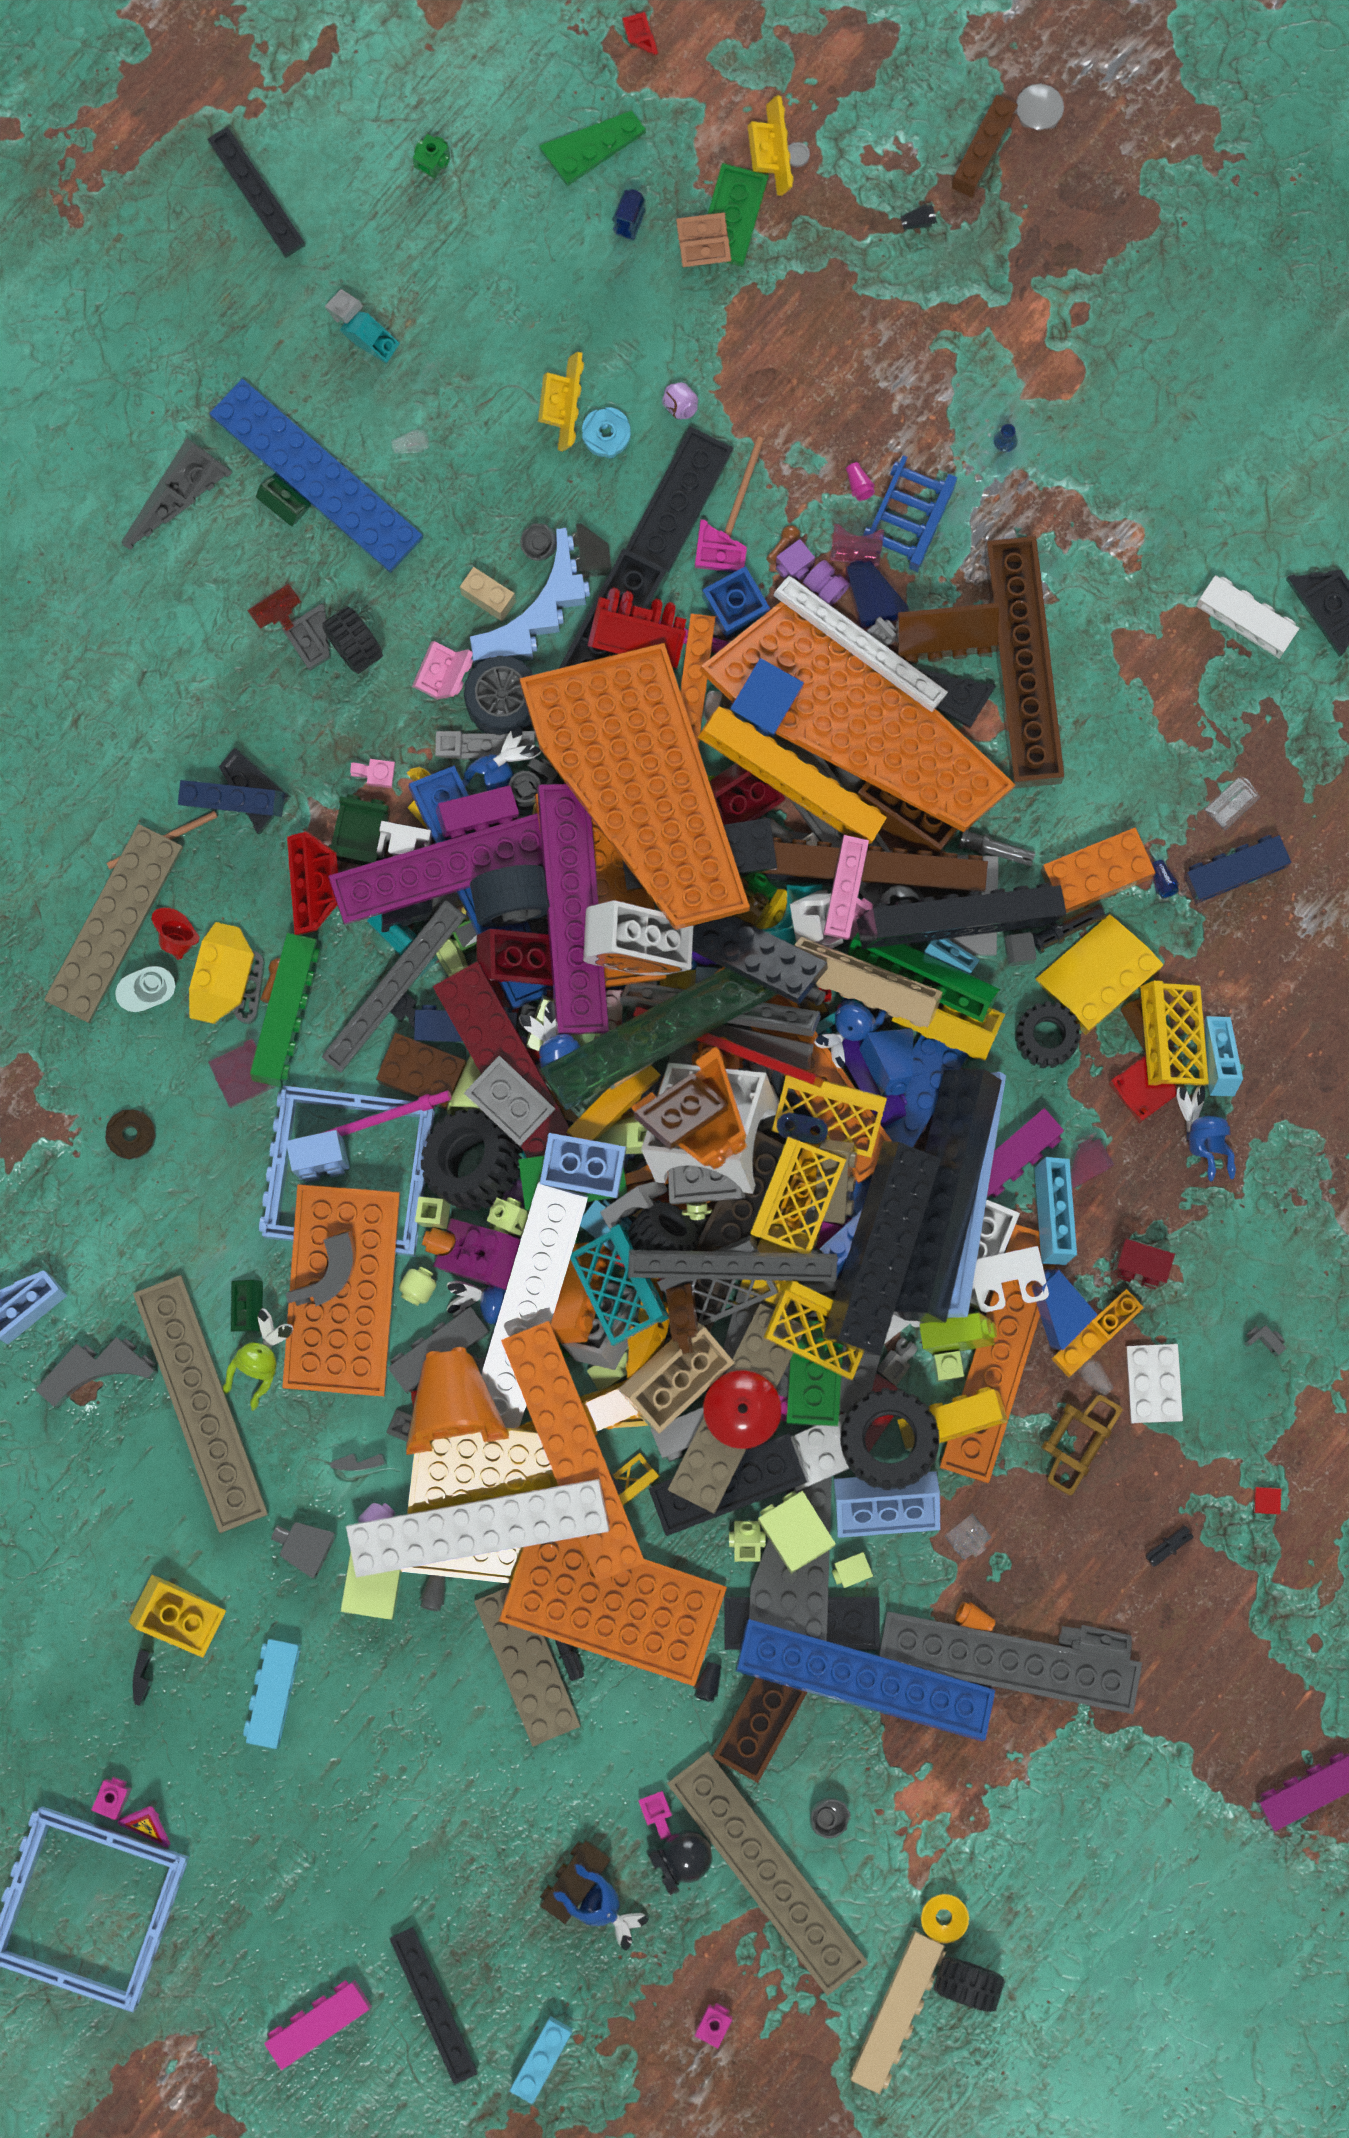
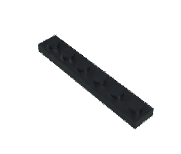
[207,126,306,258]
[389,1926,479,2085]

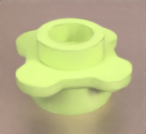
[682,1201,713,1220]

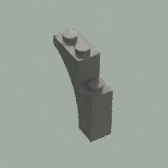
[35,1337,158,1408]

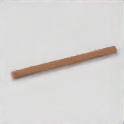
[724,436,764,537]
[107,811,217,869]

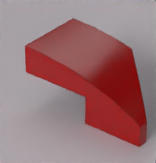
[622,12,658,56]

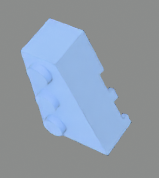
[0,1270,67,1345]

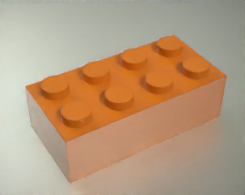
[1040,827,1156,913]

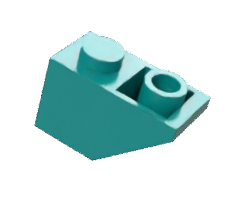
[340,312,400,363]

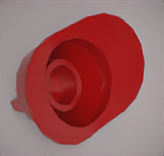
[151,907,200,960]

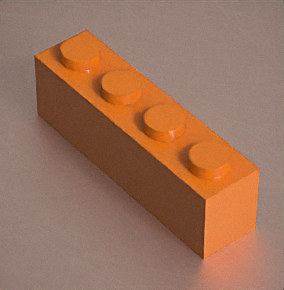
[551,1242,610,1344]

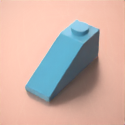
[1205,1016,1243,1096]

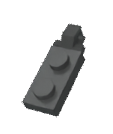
[1058,1625,1132,1661]

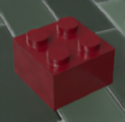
[1111,1239,1175,1290]

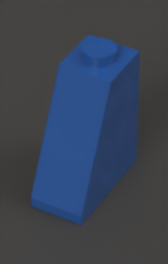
[859,1029,914,1096]
[1032,1269,1097,1350]

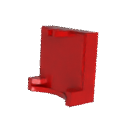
[1109,1055,1177,1124]

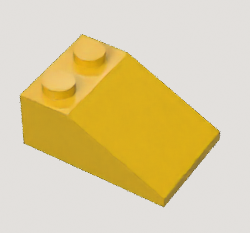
[128,1574,226,1657]

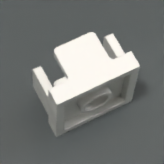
[377,821,434,858]
[790,890,844,949]

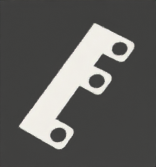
[910,1246,1049,1327]

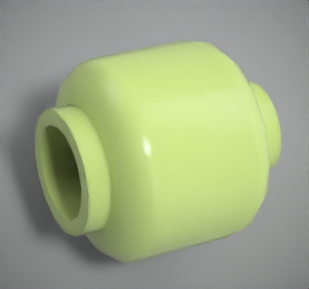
[399,1266,437,1306]

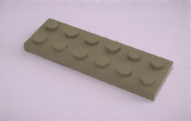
[474,1587,581,1747]

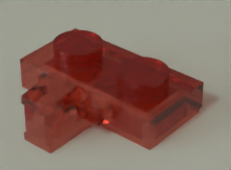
[247,584,301,631]

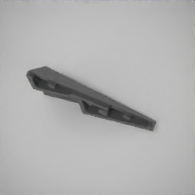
[121,438,232,550]

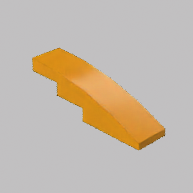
[567,1058,660,1141]

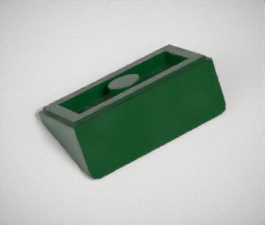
[256,474,312,526]
[231,1280,263,1332]

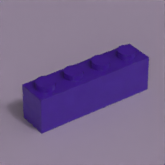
[842,1038,908,1128]

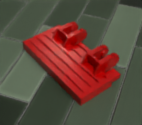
[588,588,687,668]

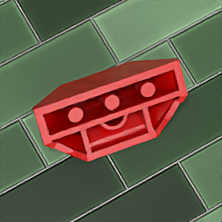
[287,831,338,935]

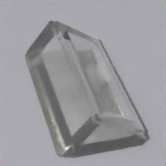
[1204,777,1260,831]

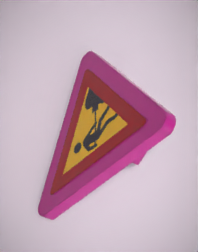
[117,1806,170,1848]

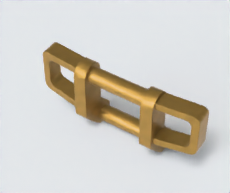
[1041,1395,1122,1495]

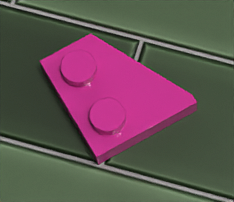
[695,520,747,572]

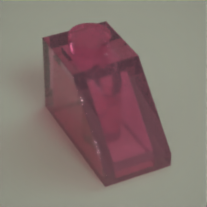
[1070,1138,1114,1190]

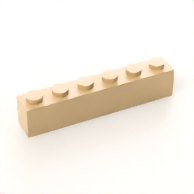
[794,937,943,1027]
[849,1930,946,2094]

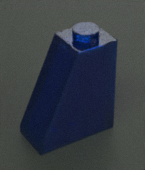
[845,560,909,629]

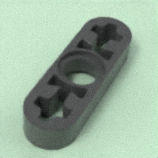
[234,951,265,1024]

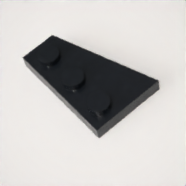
[219,748,291,834]

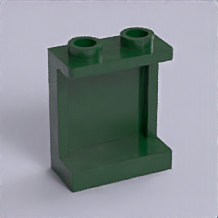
[328,794,391,866]

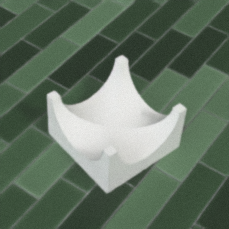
[641,1063,778,1194]

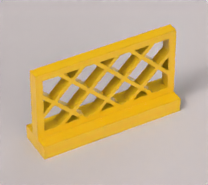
[1140,981,1209,1086]
[772,1075,887,1158]
[751,1137,847,1254]
[763,1281,863,1380]

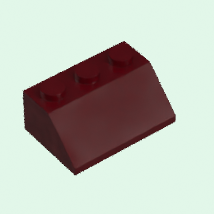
[709,763,785,825]
[477,929,553,986]

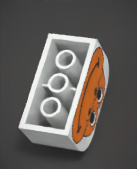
[583,901,693,976]

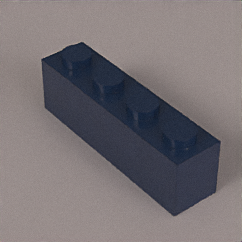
[178,780,285,817]
[1184,835,1292,904]
[414,1005,518,1042]

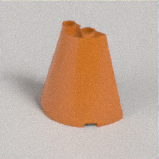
[631,1046,747,1169]
[406,1347,509,1455]

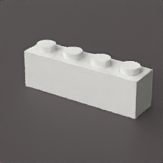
[1196,575,1299,659]

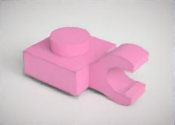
[350,759,395,788]

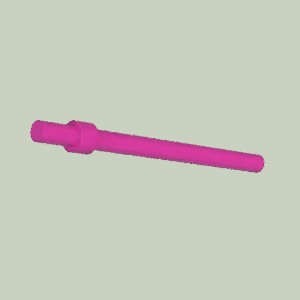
[319,1090,452,1137]

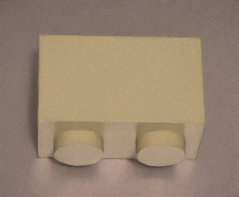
[460,567,516,621]

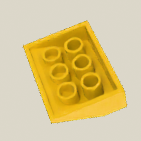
[1035,914,1164,1035]

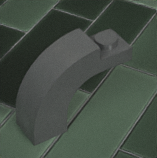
[285,1231,356,1306]

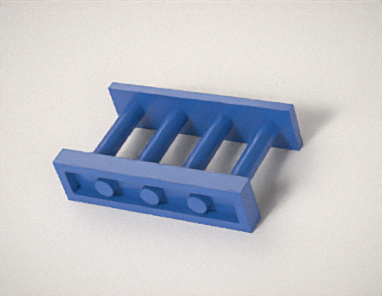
[862,455,958,572]

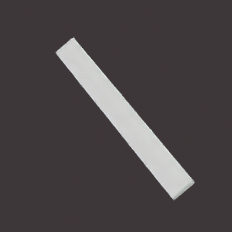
[773,575,948,712]

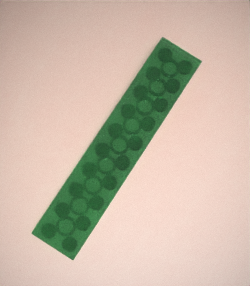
[540,968,778,1110]

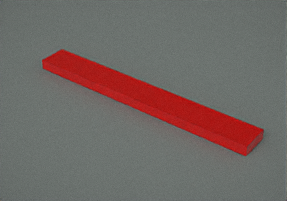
[633,1007,824,1088]

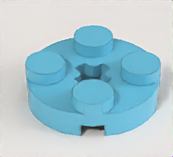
[582,407,631,458]

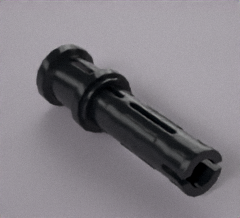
[1032,904,1106,954]

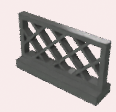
[657,1234,779,1326]

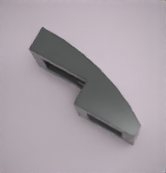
[330,1453,387,1471]

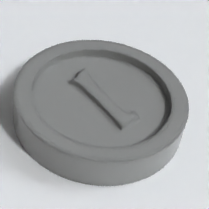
[788,142,810,167]

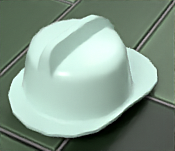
[115,966,176,1012]

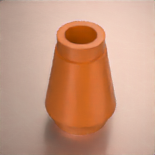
[955,1602,995,1632]

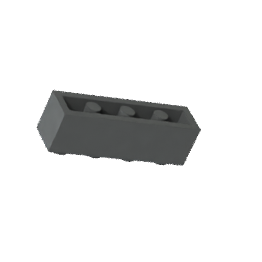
[388,1307,490,1394]

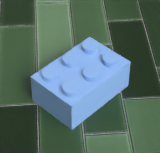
[286,1130,350,1183]
[540,1133,627,1198]

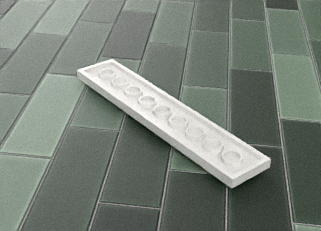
[481,1182,588,1428]
[346,1479,610,1577]

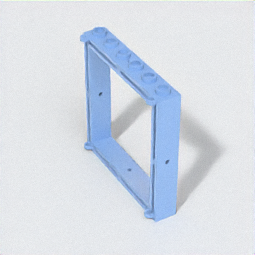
[259,1086,436,1257]
[0,1807,189,2012]

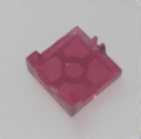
[830,524,884,566]
[208,1039,276,1108]

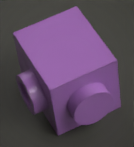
[776,539,815,580]

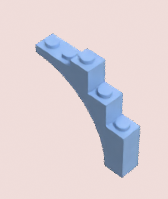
[470,528,590,667]

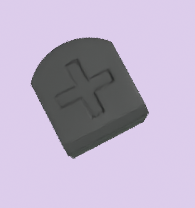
[1004,932,1037,966]

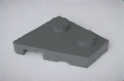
[282,604,330,671]

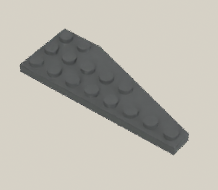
[749,1477,832,1641]

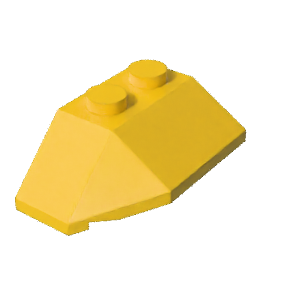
[189,922,255,1024]

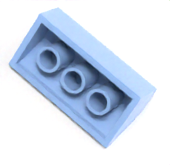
[834,1471,940,1538]

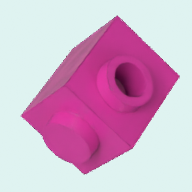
[92,1777,132,1820]
[695,2003,732,2048]

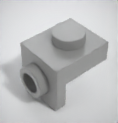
[325,289,363,324]
[866,617,896,648]

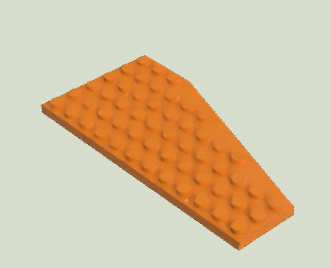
[699,584,1015,832]
[519,643,750,930]

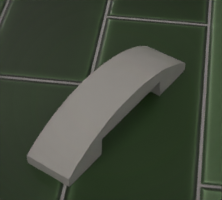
[435,731,535,760]

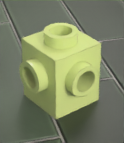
[487,1197,529,1236]
[729,1521,765,1562]

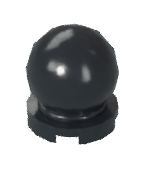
[646,1830,713,1896]

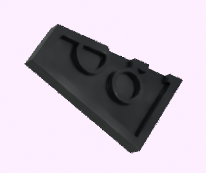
[919,669,996,729]

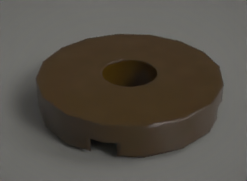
[105,1109,156,1160]

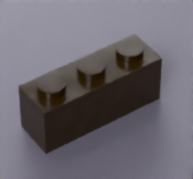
[539,1839,612,1925]

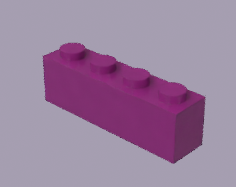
[987,1108,1064,1198]
[1256,1752,1349,1832]

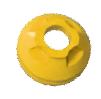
[921,1894,969,1943]

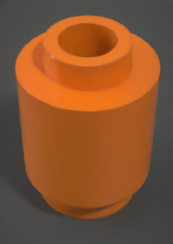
[422,1227,456,1256]

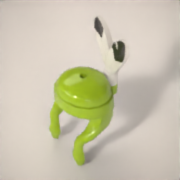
[222,1309,294,1411]

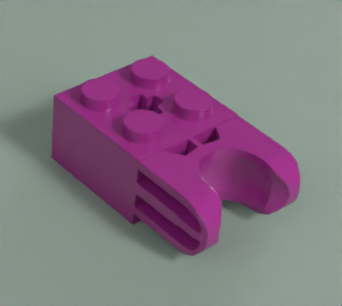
[433,1219,521,1290]

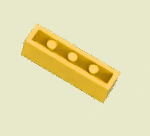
[897,1387,1008,1452]

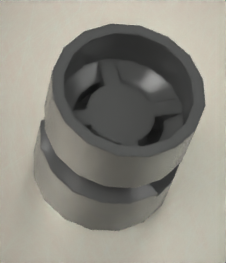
[509,771,541,810]

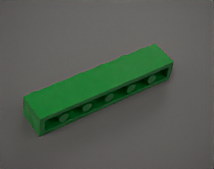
[847,932,1000,1023]
[250,933,321,1087]

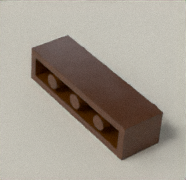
[952,94,1018,198]

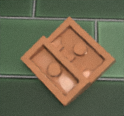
[676,213,731,268]

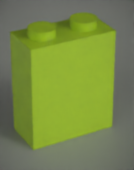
[919,1313,997,1355]

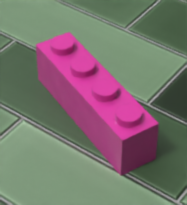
[264,1980,372,2071]

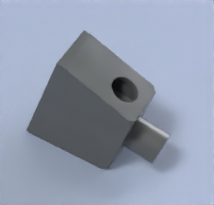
[271,1522,337,1579]

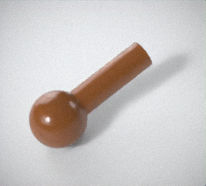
[766,525,801,564]
[260,958,280,1003]

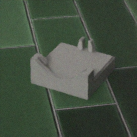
[600,1182,667,1231]

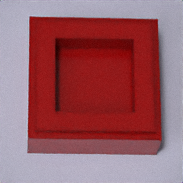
[1253,1487,1281,1515]

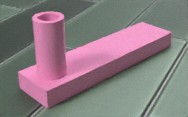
[823,835,869,940]

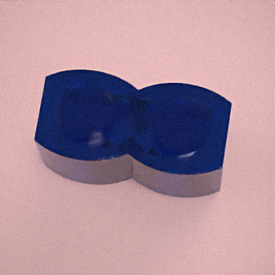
[612,189,646,241]

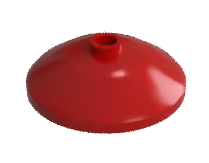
[703,1370,781,1449]

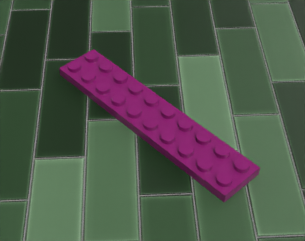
[537,784,609,1035]
[329,814,543,925]

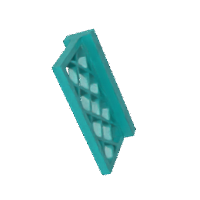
[570,1224,669,1346]

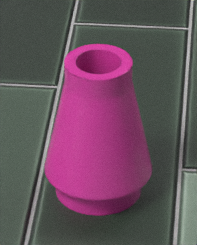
[846,462,875,501]

